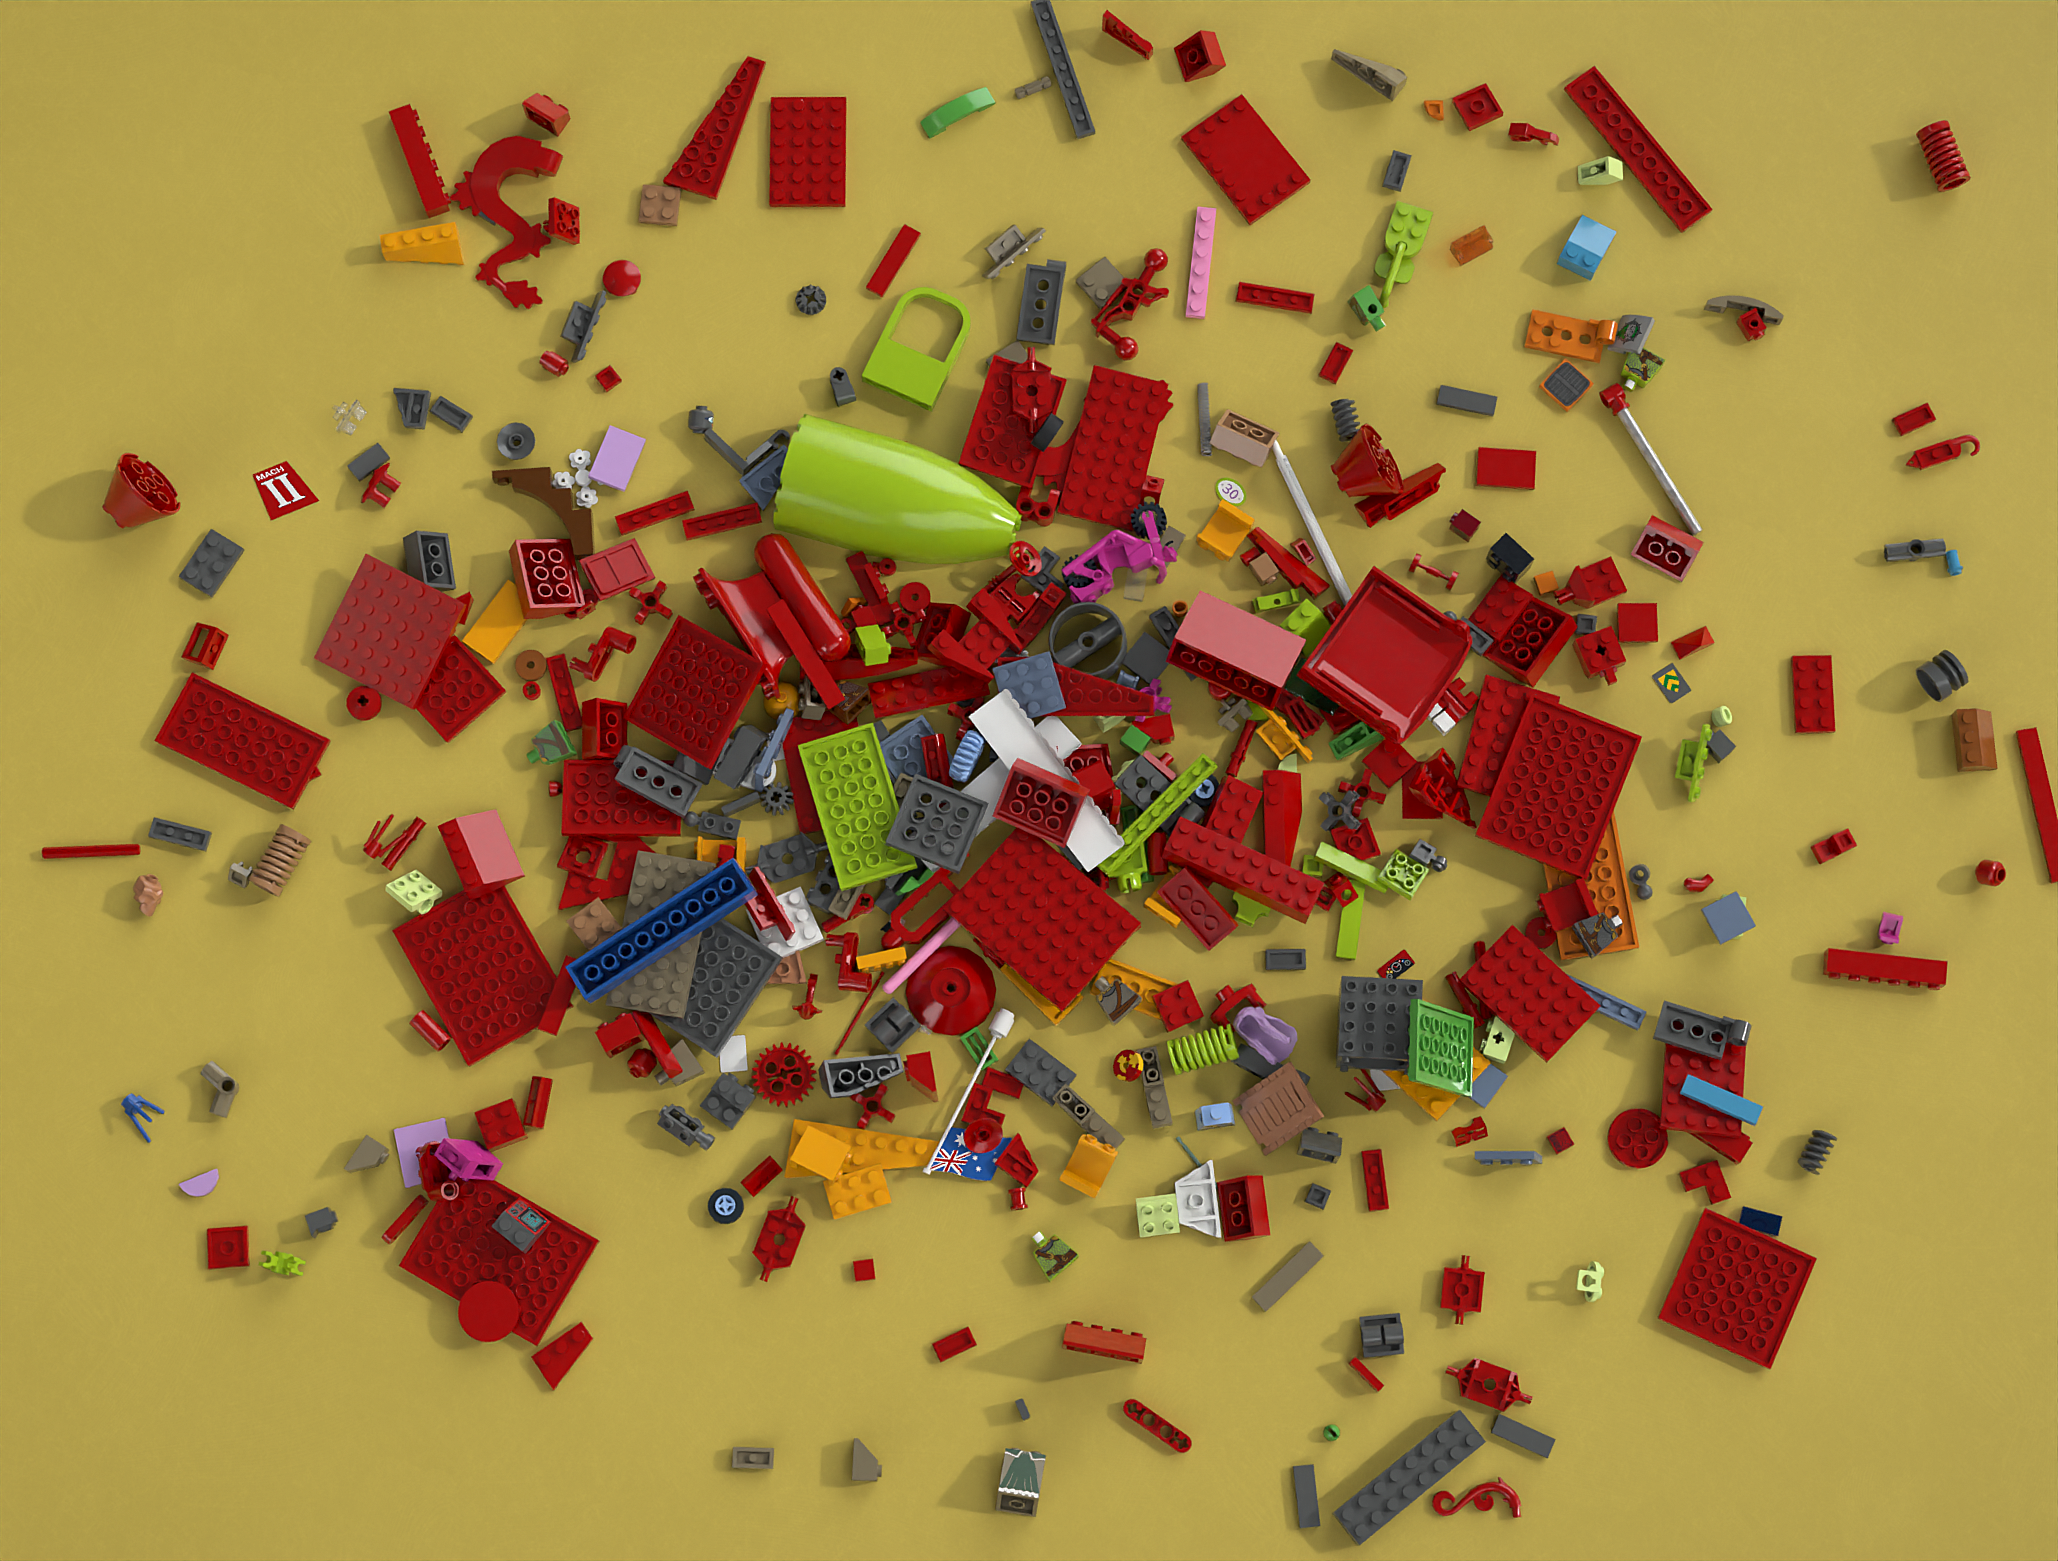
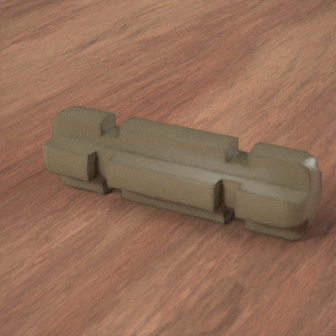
[1015,76,1051,99]

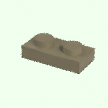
[732,1447,774,1469]

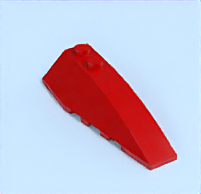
[800,644,918,680]

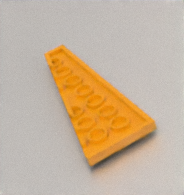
[784,1119,939,1179]

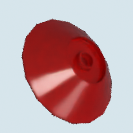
[905,946,997,1036]

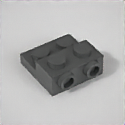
[700,1072,756,1130]

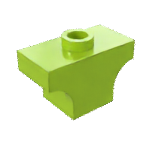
[1232,892,1271,927]

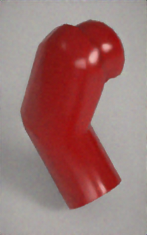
[1683,874,1714,893]

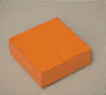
[1534,570,1559,596]

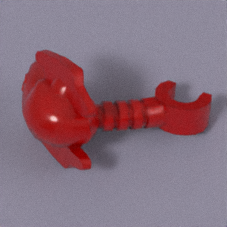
[792,973,823,1020]

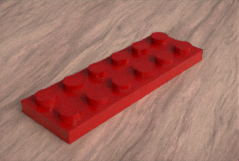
[868,667,990,719]

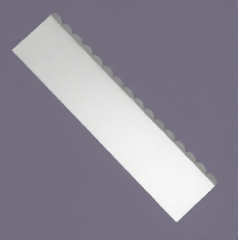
[969,689,1124,872]
[908,716,1082,872]

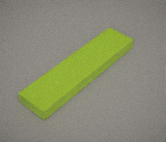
[1314,842,1388,894]
[1336,879,1366,960]

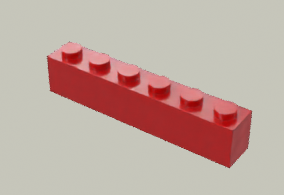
[388,104,451,218]
[1823,948,1948,990]

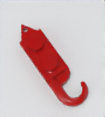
[1906,435,1980,471]

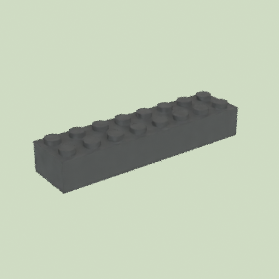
[1332,1410,1486,1546]

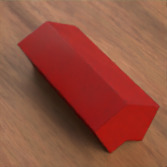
[523,1076,553,1130]

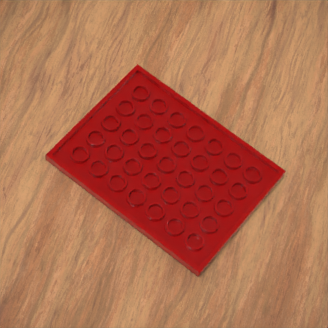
[1475,693,1642,881]
[943,827,1141,1012]
[392,886,574,1067]
[399,1176,600,1347]

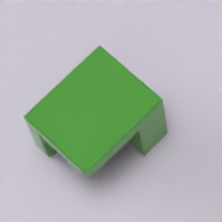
[1120,725,1151,756]

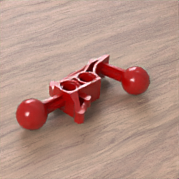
[1091,248,1169,361]

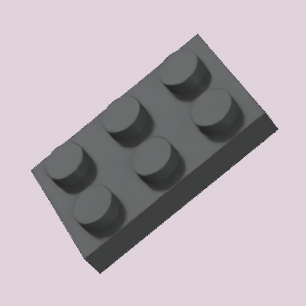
[179,529,245,598]
[1005,1038,1077,1107]

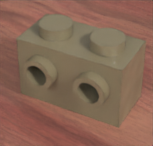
[798,674,826,720]

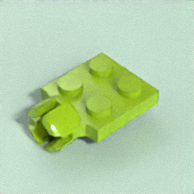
[1109,842,1148,893]

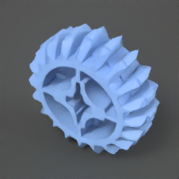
[949,730,986,782]

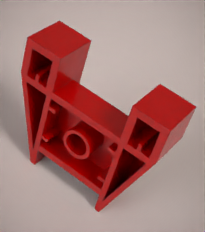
[927,588,1022,684]

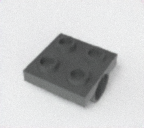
[865,998,921,1054]
[1359,1313,1404,1358]

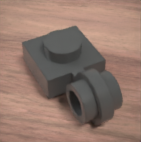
[1409,839,1447,872]

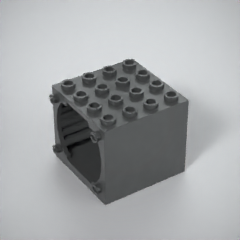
[1336,976,1423,1075]

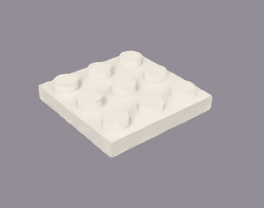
[746,886,824,958]

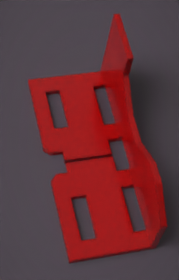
[1452,1116,1488,1147]

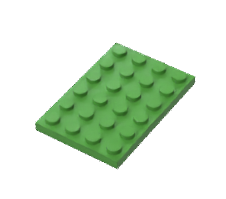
[1407,999,1474,1097]

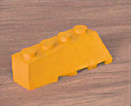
[380,222,464,265]

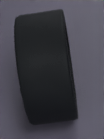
[1031,413,1063,452]

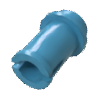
[1945,550,1963,576]

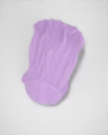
[1233,1007,1297,1065]

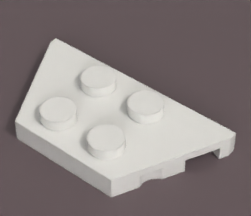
[1175,1160,1221,1238]

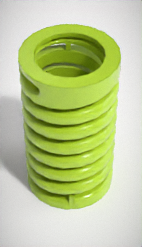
[1167,1024,1239,1075]

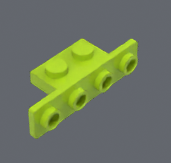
[1675,724,1712,802]

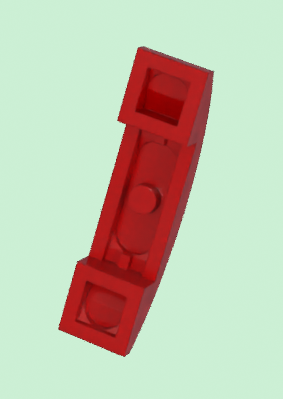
[1008,582,1067,655]

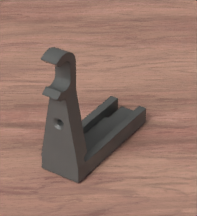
[704,428,790,476]

